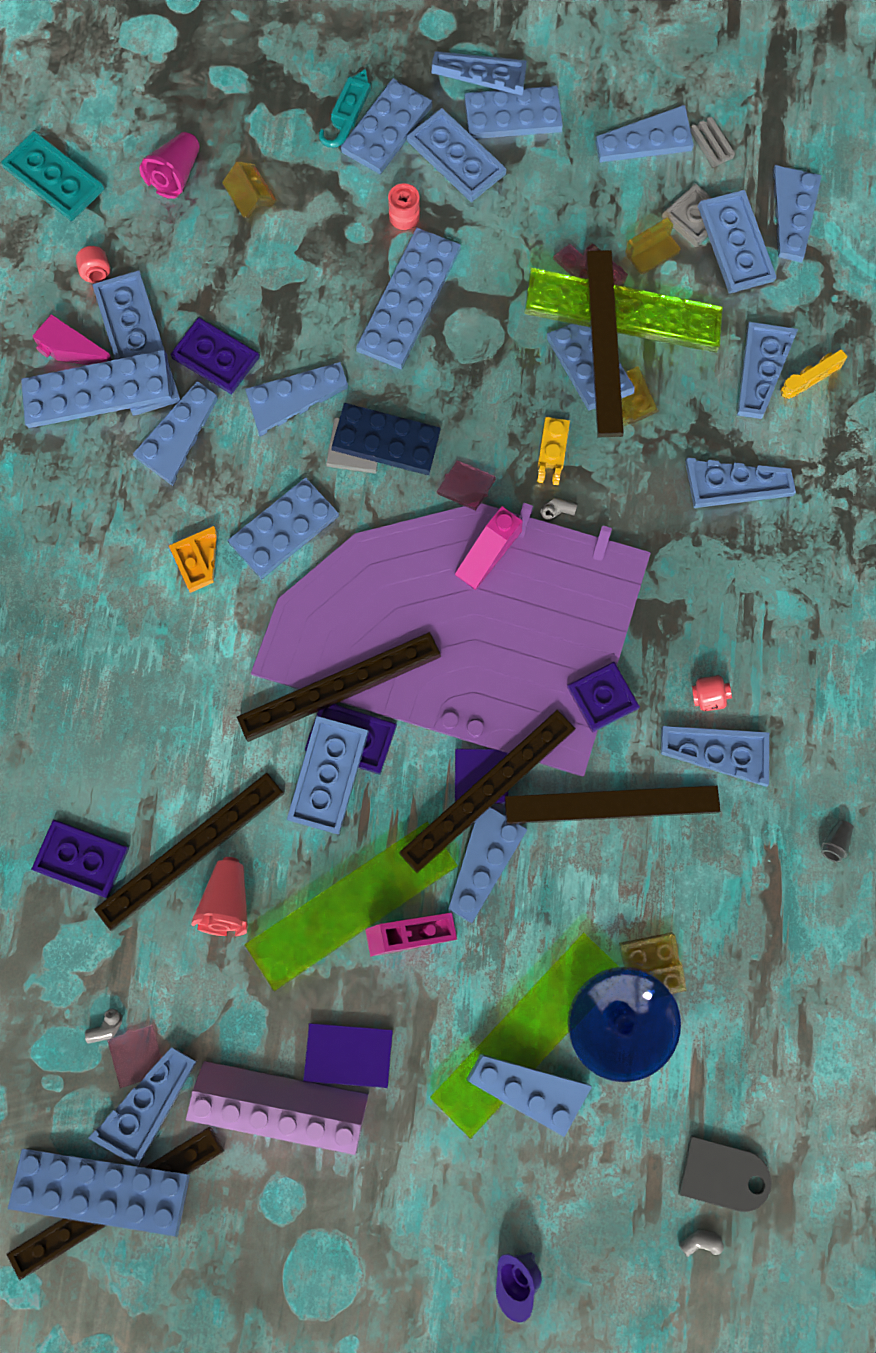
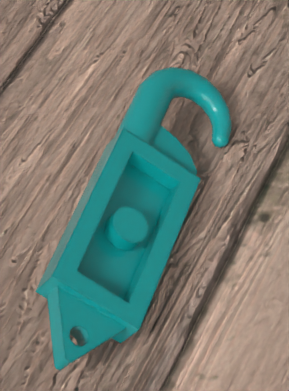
[319,69,371,148]

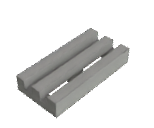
[690,117,735,167]

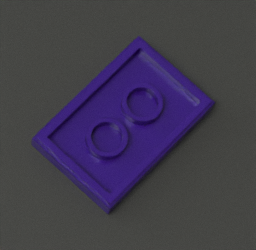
[170,317,260,395]
[305,704,397,775]
[31,819,129,898]
[303,1023,393,1088]

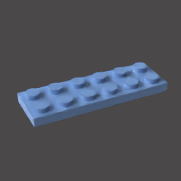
[356,228,461,370]
[92,271,180,416]
[21,350,172,428]
[8,1149,190,1236]

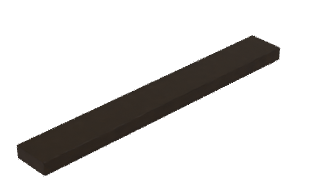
[586,250,624,438]
[237,632,441,742]
[399,709,576,874]
[94,773,284,931]
[504,785,721,825]
[6,1126,224,1281]

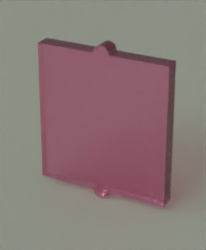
[437,460,496,511]
[107,1025,162,1088]

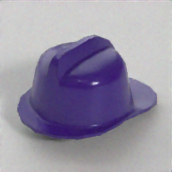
[496,1252,542,1323]

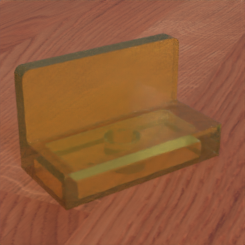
[223,161,276,218]
[625,218,681,275]

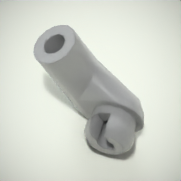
[540,498,578,520]
[85,1009,122,1044]
[679,1229,724,1257]

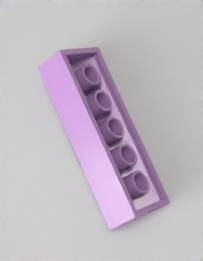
[186,1061,369,1155]

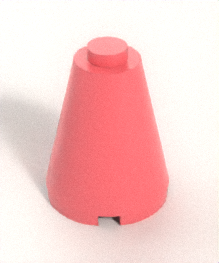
[191,857,248,936]

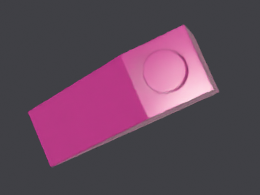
[32,314,112,365]
[455,506,523,590]
[365,912,457,957]

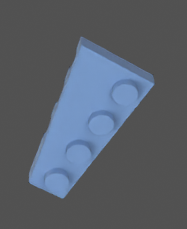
[432,51,527,96]
[595,105,693,162]
[773,165,822,262]
[737,322,798,419]
[245,362,348,437]
[133,381,218,486]
[685,458,796,508]
[661,726,769,787]
[449,808,527,924]
[88,1047,197,1166]
[467,1054,592,1137]

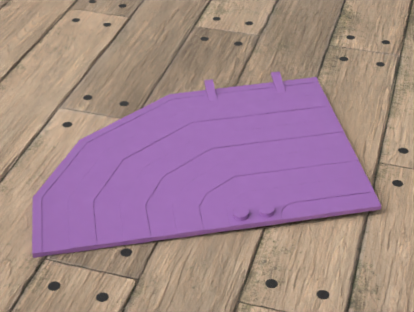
[251,503,651,777]

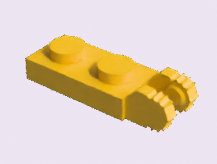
[780,349,848,399]
[537,417,570,485]

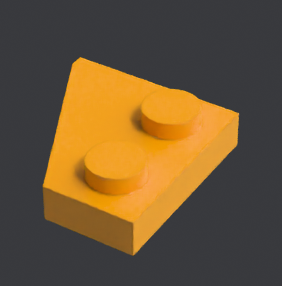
[169,526,217,593]

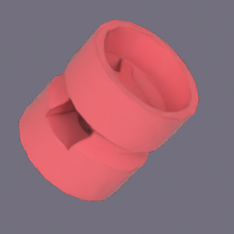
[388,183,420,230]

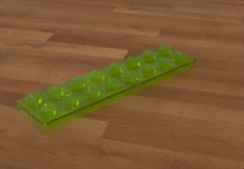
[524,268,723,353]
[244,821,458,992]
[429,932,624,1139]

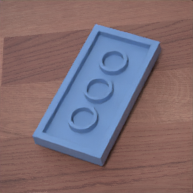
[341,79,432,175]
[464,86,563,139]
[407,108,506,202]
[698,190,777,294]
[547,317,635,411]
[227,478,339,580]
[287,716,369,835]

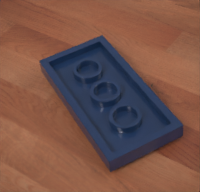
[331,403,441,476]

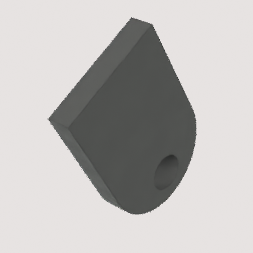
[679,1136,771,1212]

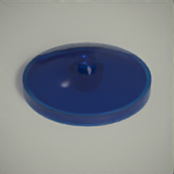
[567,967,681,1082]

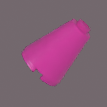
[139,132,200,199]

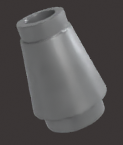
[821,820,854,862]

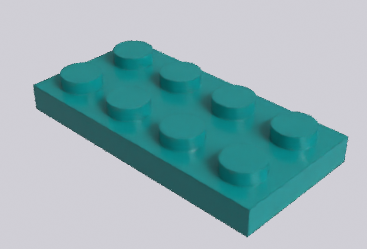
[0,131,105,222]

